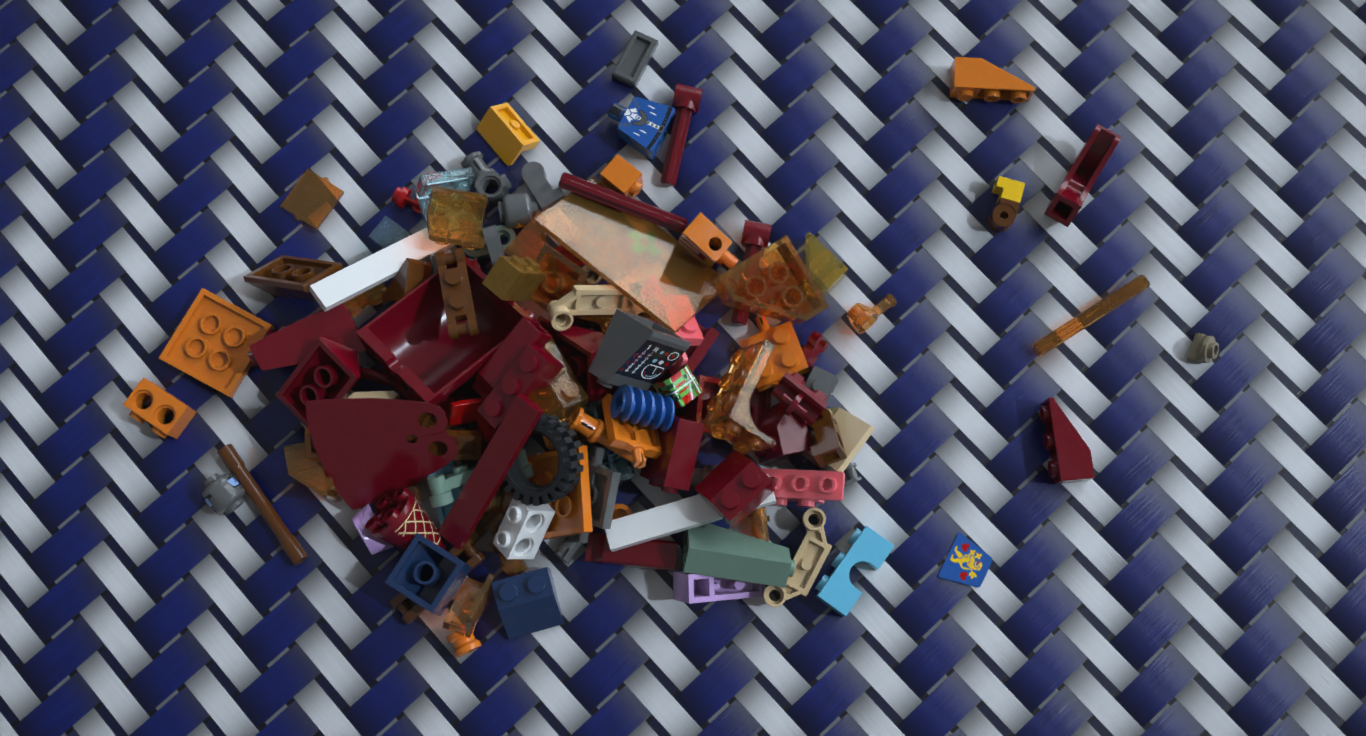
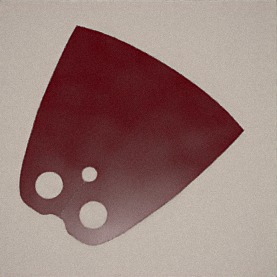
[305,398,458,510]

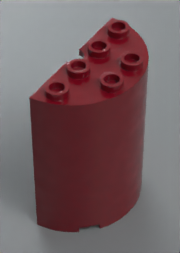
[356,256,536,405]

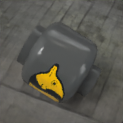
[498,192,538,229]

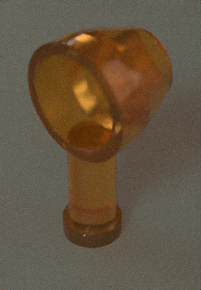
[847,294,897,334]

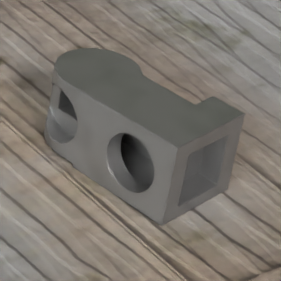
[522,161,567,216]

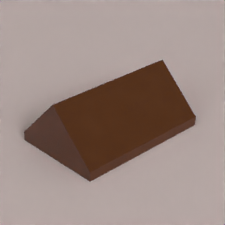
[243,255,343,302]

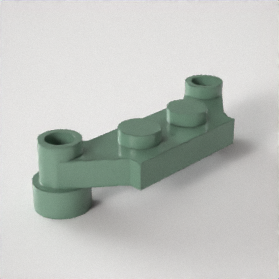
[427,448,534,508]

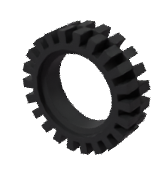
[502,413,584,506]

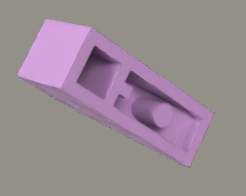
[673,570,765,604]

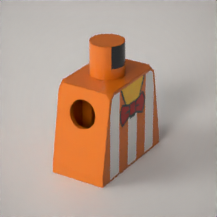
[677,212,739,273]

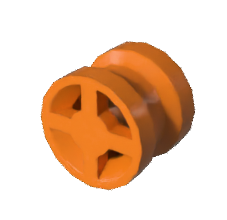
[446,625,482,658]

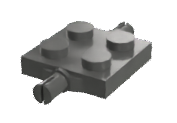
[576,445,621,543]

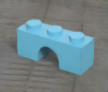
[815,526,894,617]

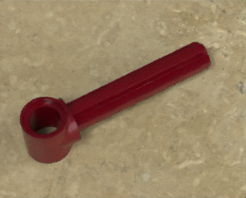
[660,83,703,187]
[731,220,772,326]

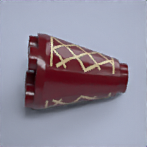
[365,486,446,550]

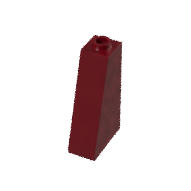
[248,302,366,371]

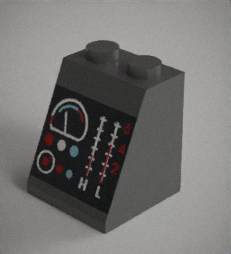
[588,309,691,390]

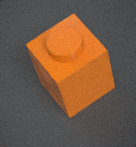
[600,154,643,198]

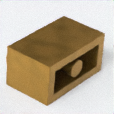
[482,255,546,302]

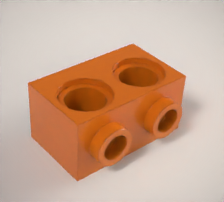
[123,377,197,439]

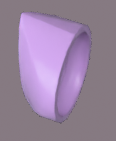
[350,504,394,555]

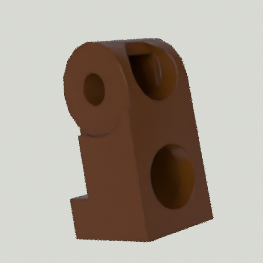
[809,408,847,468]

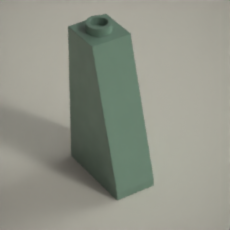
[682,523,795,588]

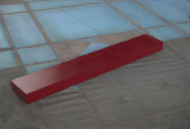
[438,394,544,550]

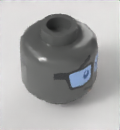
[202,473,245,515]

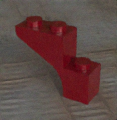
[1044,124,1121,227]

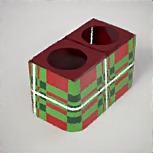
[648,364,703,409]

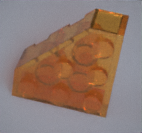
[710,235,829,325]

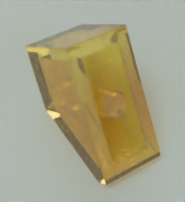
[803,232,848,298]

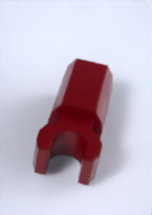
[801,331,829,377]

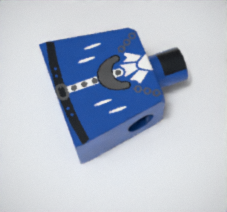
[608,97,676,161]

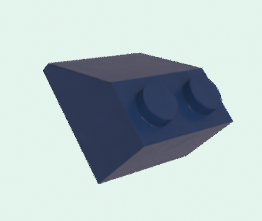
[385,533,472,616]
[491,567,564,639]

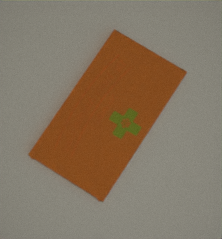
[533,176,729,333]

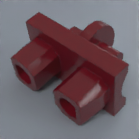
[771,372,828,426]

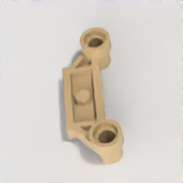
[547,285,653,331]
[763,508,832,607]

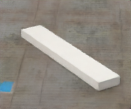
[309,216,465,312]
[605,474,777,552]

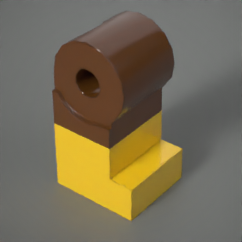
[988,176,1025,233]

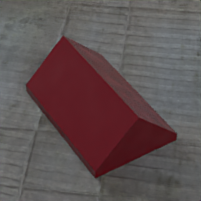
[276,337,361,428]

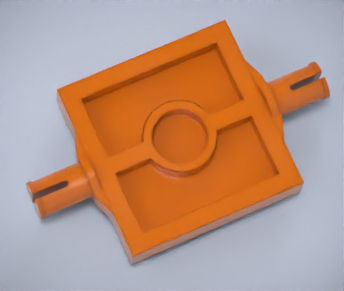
[740,314,811,392]
[602,394,663,469]

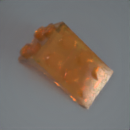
[703,340,775,454]

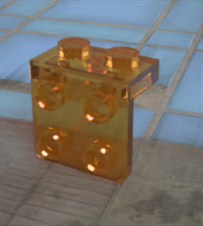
[426,185,488,249]

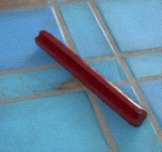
[558,172,687,234]

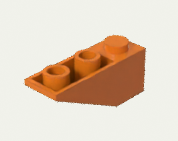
[950,57,1035,103]

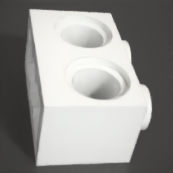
[493,498,555,559]

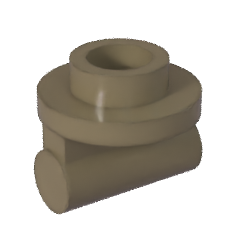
[1187,333,1219,363]

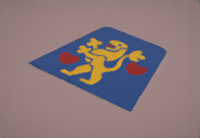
[938,532,992,587]

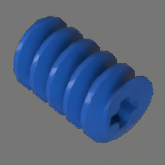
[610,384,675,432]

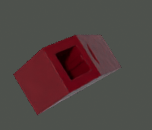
[1039,397,1095,484]

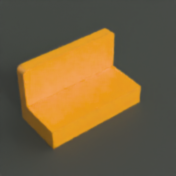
[477,103,540,166]

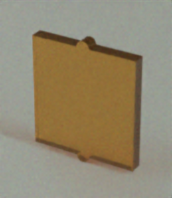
[280,169,344,230]

